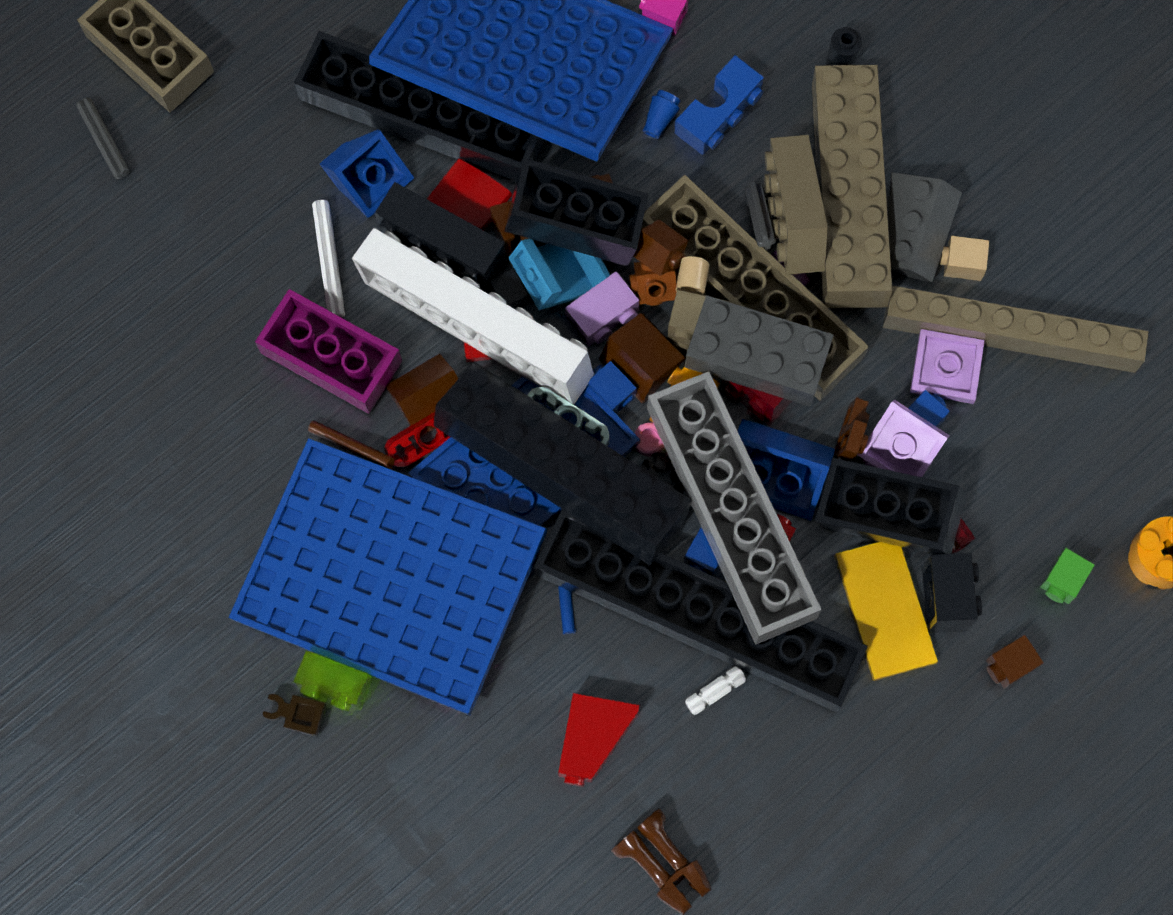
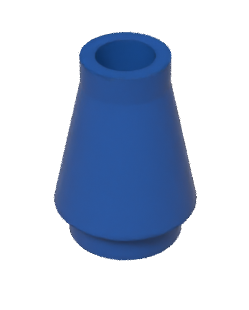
[642,90,680,139]

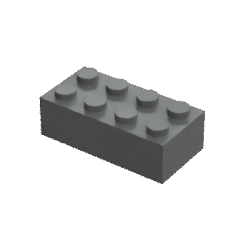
[685,295,834,407]

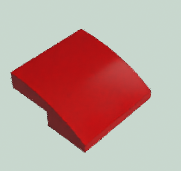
[427,159,512,231]

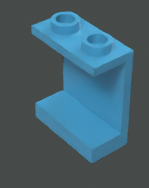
[508,238,610,310]

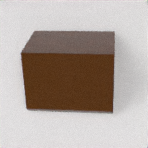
[599,313,686,404]
[386,353,458,438]

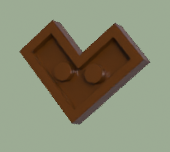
[831,397,870,462]

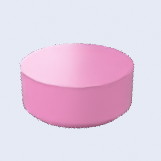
[635,423,664,456]

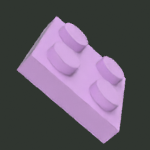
[910,329,984,404]

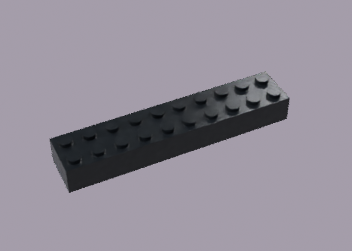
[534,509,868,713]

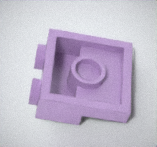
[858,399,950,477]

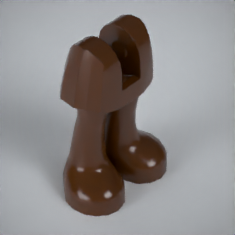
[611,808,712,915]

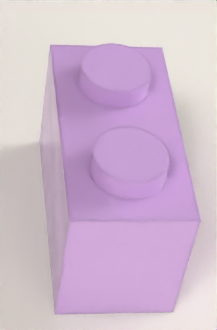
[565,272,639,347]

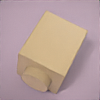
[939,236,989,281]

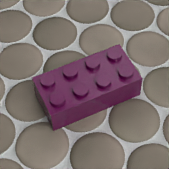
[255,289,402,414]

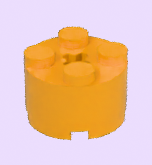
[1128,516,1173,589]

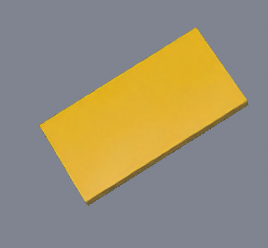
[834,542,938,681]

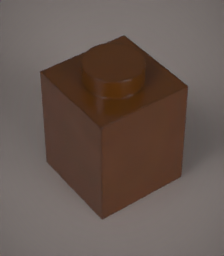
[633,220,688,276]
[986,635,1044,689]

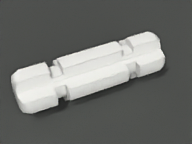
[685,666,746,715]

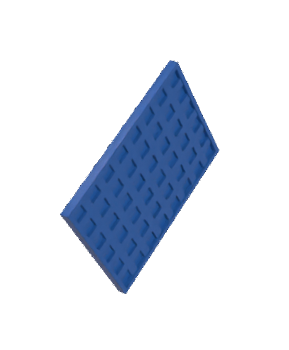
[228,438,547,716]

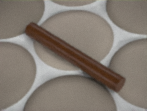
[308,420,395,469]

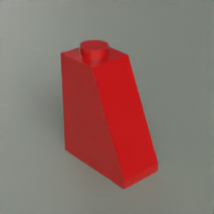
[558,693,639,787]

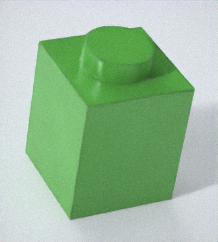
[1040,548,1094,604]

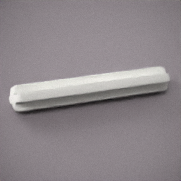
[312,199,345,318]

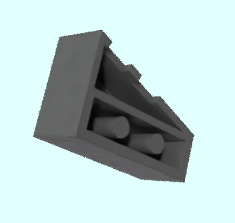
[888,172,962,282]

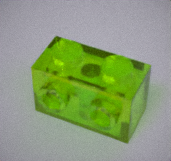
[293,650,373,712]

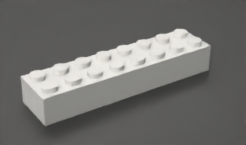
[352,228,594,405]

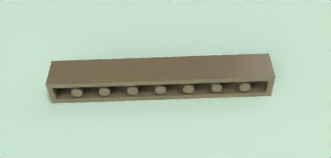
[883,286,1149,373]

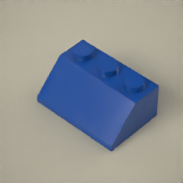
[738,418,835,521]

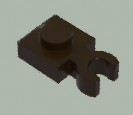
[263,694,326,737]

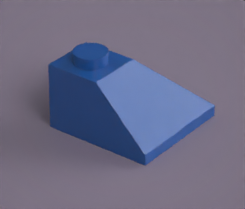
[320,130,414,218]

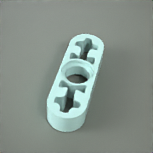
[528,387,610,446]

